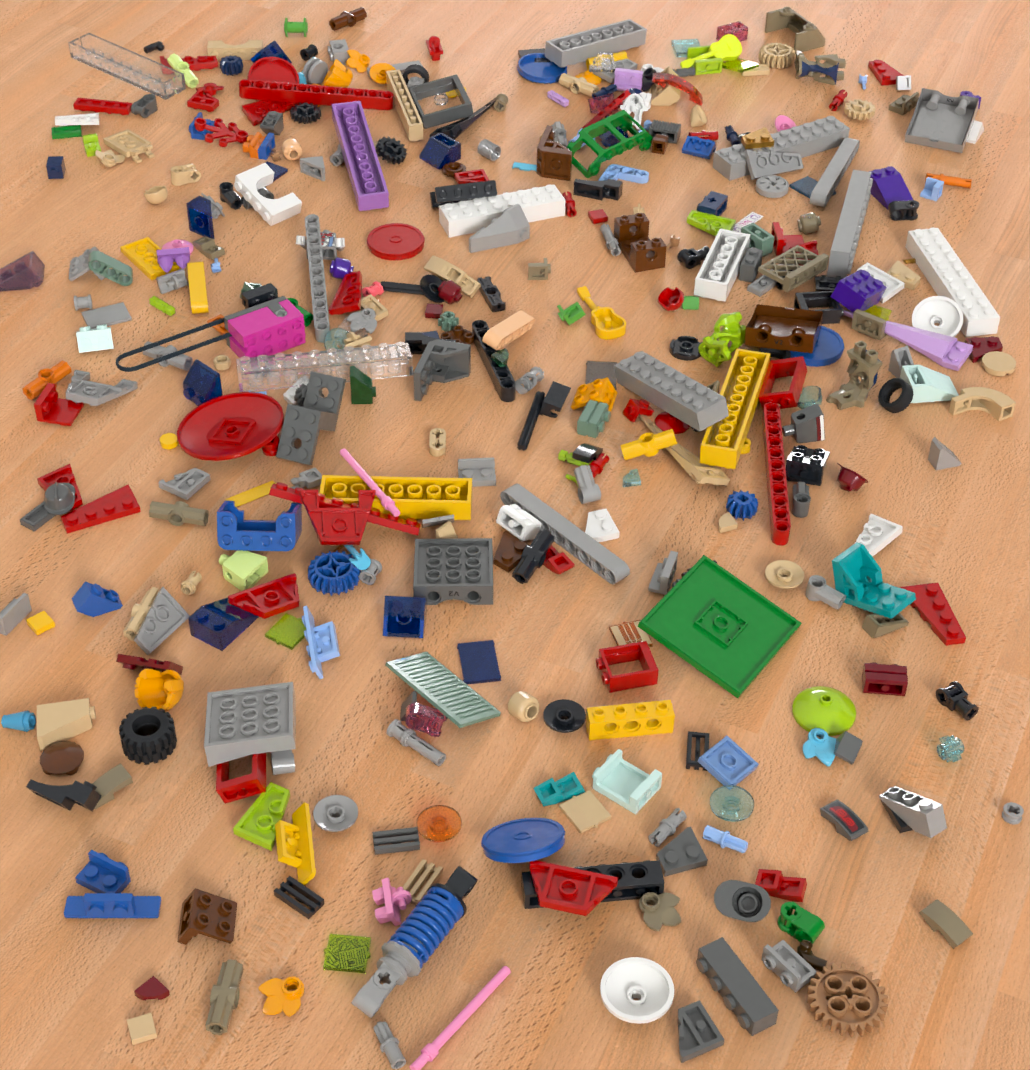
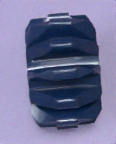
[220,55,243,76]

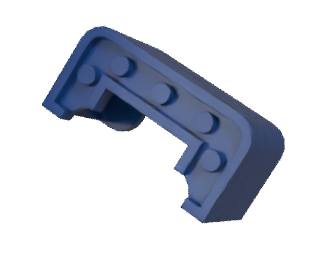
[217,501,302,551]

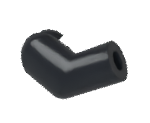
[144,41,165,54]

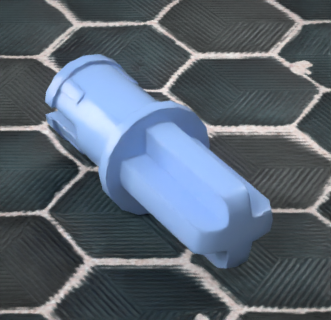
[703,825,748,853]

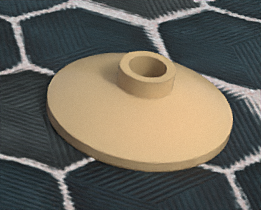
[765,560,804,589]

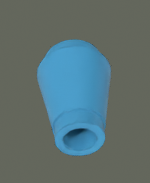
[1,710,36,732]

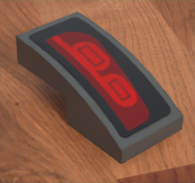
[820,799,869,841]

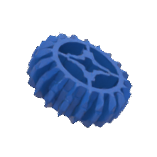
[308,550,361,596]

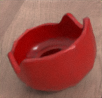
[658,287,684,311]

